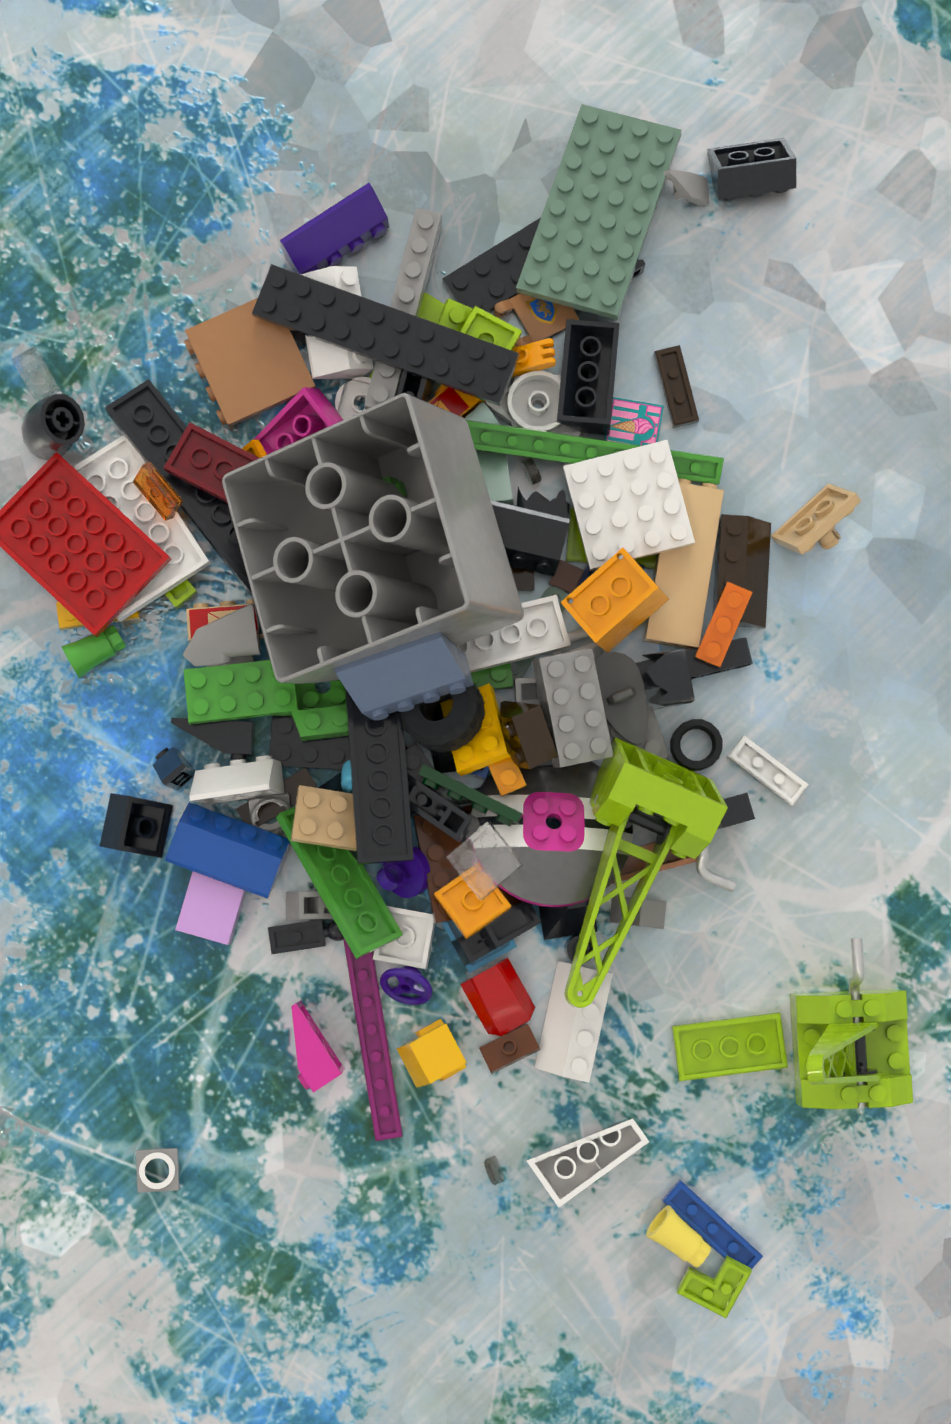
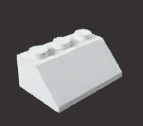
[189,755,285,805]

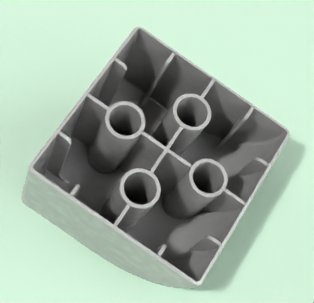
[222,393,524,684]

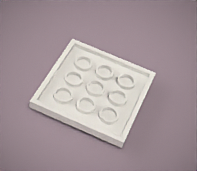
[563,440,695,571]

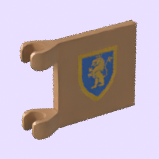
[493,294,579,347]

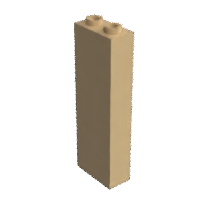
[642,479,724,650]

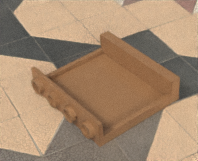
[184,298,316,431]

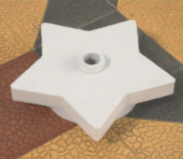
[486,370,580,436]

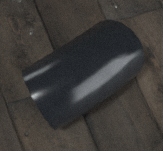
[21,394,85,460]

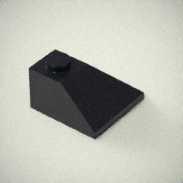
[538,900,597,940]

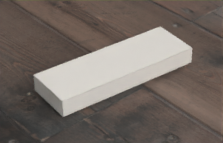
[727,735,809,806]

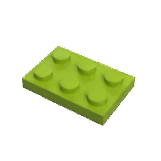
[460,306,522,401]

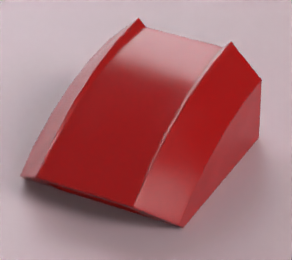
[460,957,535,1036]

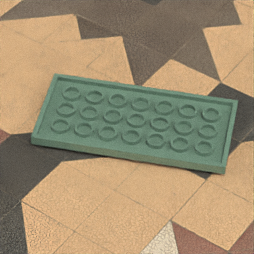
[516,104,682,320]

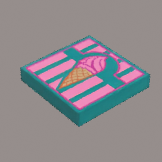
[604,397,664,446]

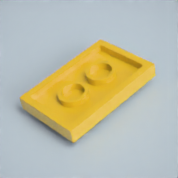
[440,683,511,776]

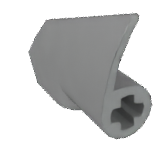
[183,604,261,667]

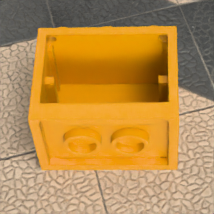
[561,547,669,652]

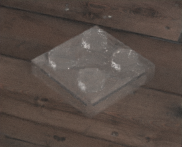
[447,822,524,900]

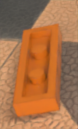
[695,581,753,667]

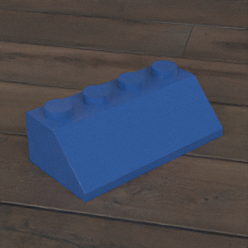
[165,802,290,899]

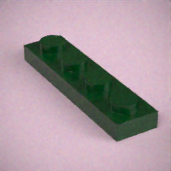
[418,764,523,827]

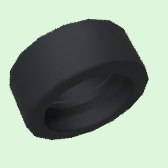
[670,719,723,771]

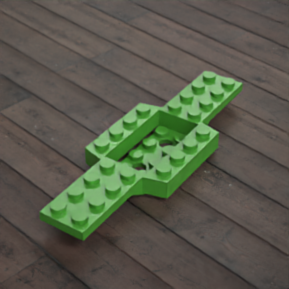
[183,660,514,741]

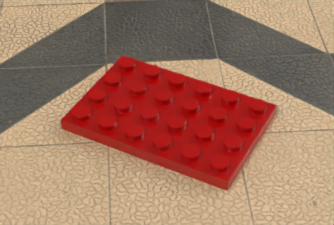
[0,452,172,637]

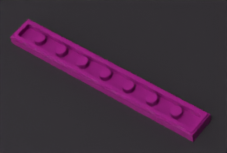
[343,939,403,1141]

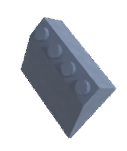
[334,632,474,720]

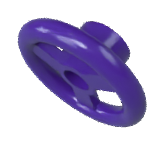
[380,966,433,1005]

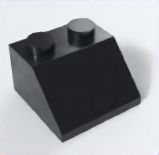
[100,793,173,858]

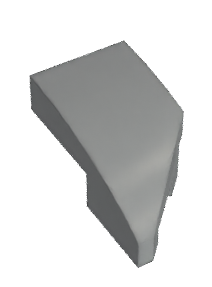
[663,170,709,206]

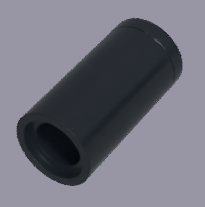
[564,935,592,963]

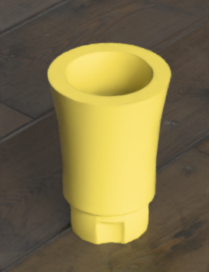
[646,1205,711,1268]

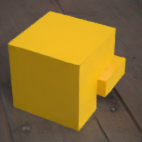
[397,1019,467,1088]

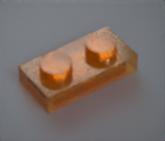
[133,462,183,521]

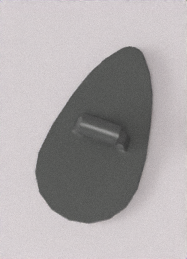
[595,652,648,745]

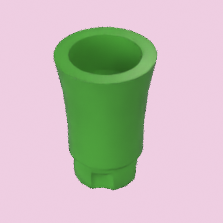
[61,625,126,679]

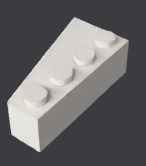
[527,1118,649,1207]

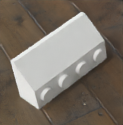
[300,266,374,379]
[534,961,613,1083]

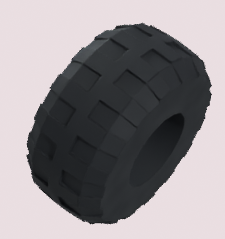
[400,683,485,753]

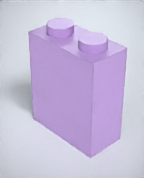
[175,871,247,945]

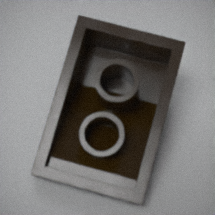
[500,701,558,769]

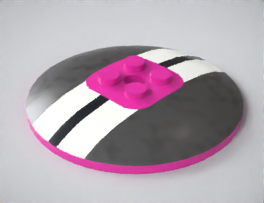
[471,761,633,907]

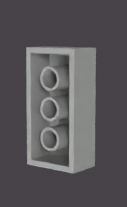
[532,648,613,767]

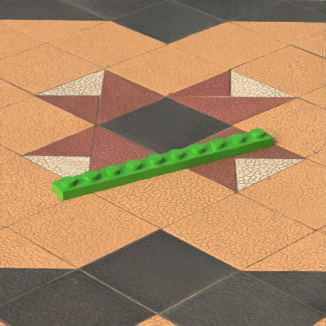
[466,420,724,485]

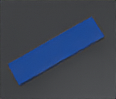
[662,1179,763,1270]

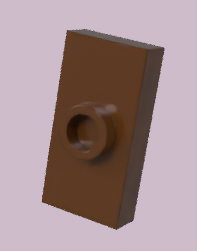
[479,1024,541,1074]

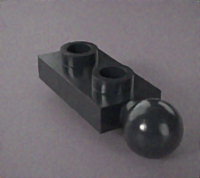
[268,919,344,954]

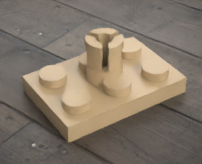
[771,483,861,555]

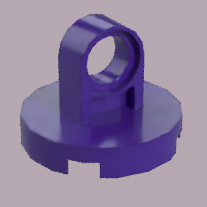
[376,846,430,898]

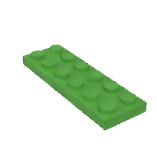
[276,807,403,959]

